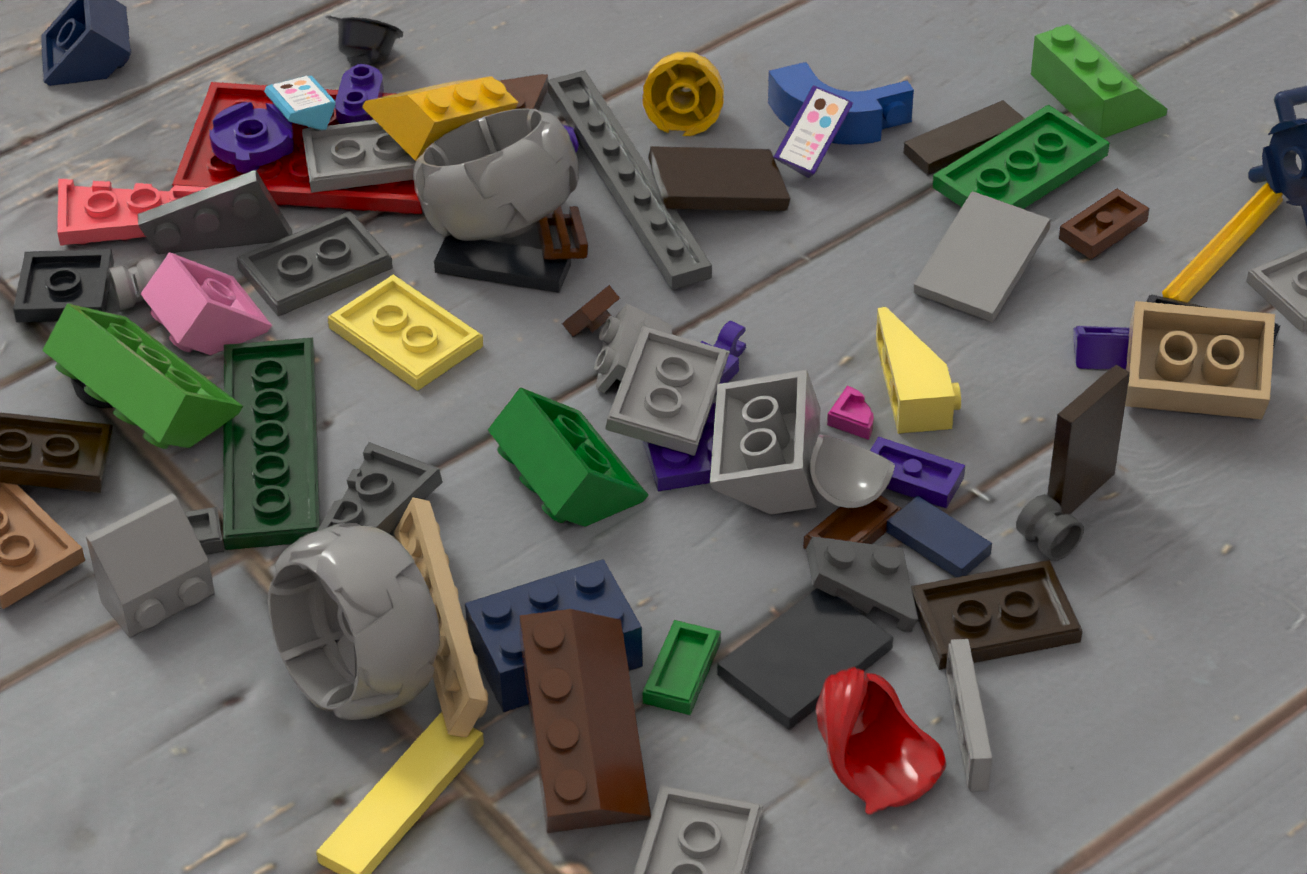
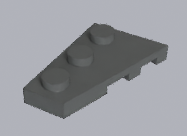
[138,170,292,254]
[317,442,443,534]

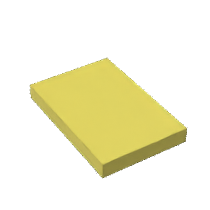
[328,274,483,391]

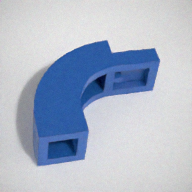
[768,62,914,145]

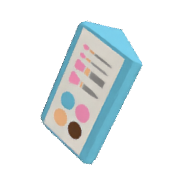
[264,76,336,131]

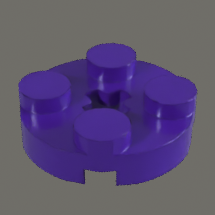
[209,102,294,173]

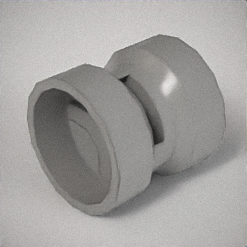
[109,258,157,311]

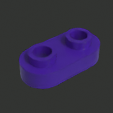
[335,64,384,124]

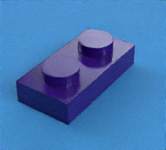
[870,436,965,509]

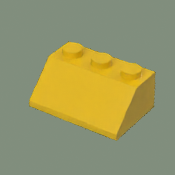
[362,76,518,161]

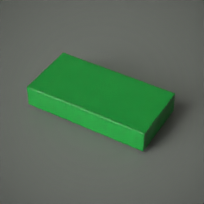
[642,620,721,715]

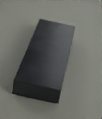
[434,235,571,293]

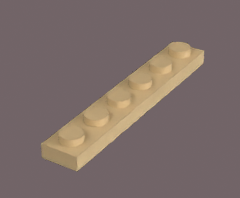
[394,497,488,738]

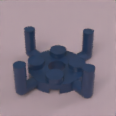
[1248,86,1307,227]

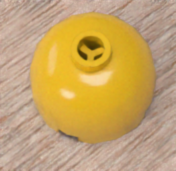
[643,52,724,136]

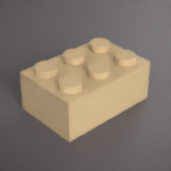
[1125,301,1275,420]

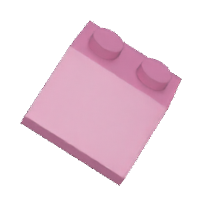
[141,252,272,355]

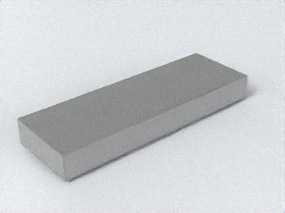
[946,639,992,792]

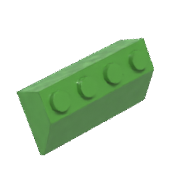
[42,303,243,449]

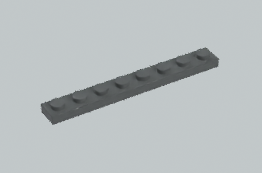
[548,70,712,289]

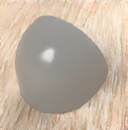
[809,435,895,508]

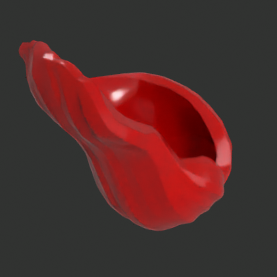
[816,667,947,815]

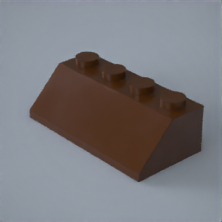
[519,609,651,833]

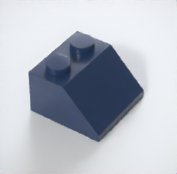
[41,0,131,86]

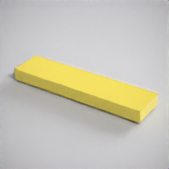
[316,712,484,874]

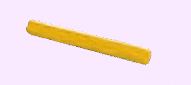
[1162,182,1283,303]

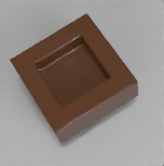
[562,285,620,337]

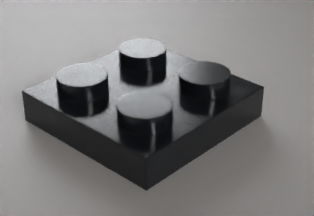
[13,249,114,323]

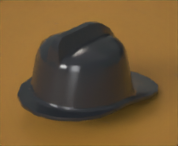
[325,15,403,66]

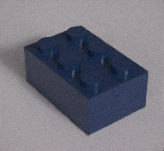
[465,559,643,713]

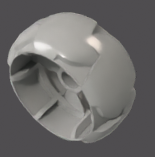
[413,109,579,241]
[268,523,440,720]

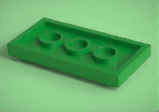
[932,105,1110,209]

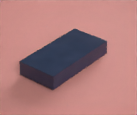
[886,496,992,577]

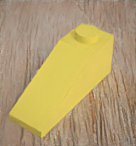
[876,307,961,434]

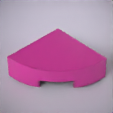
[827,385,874,440]

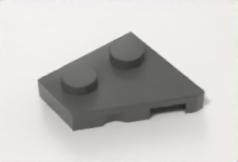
[806,536,918,632]

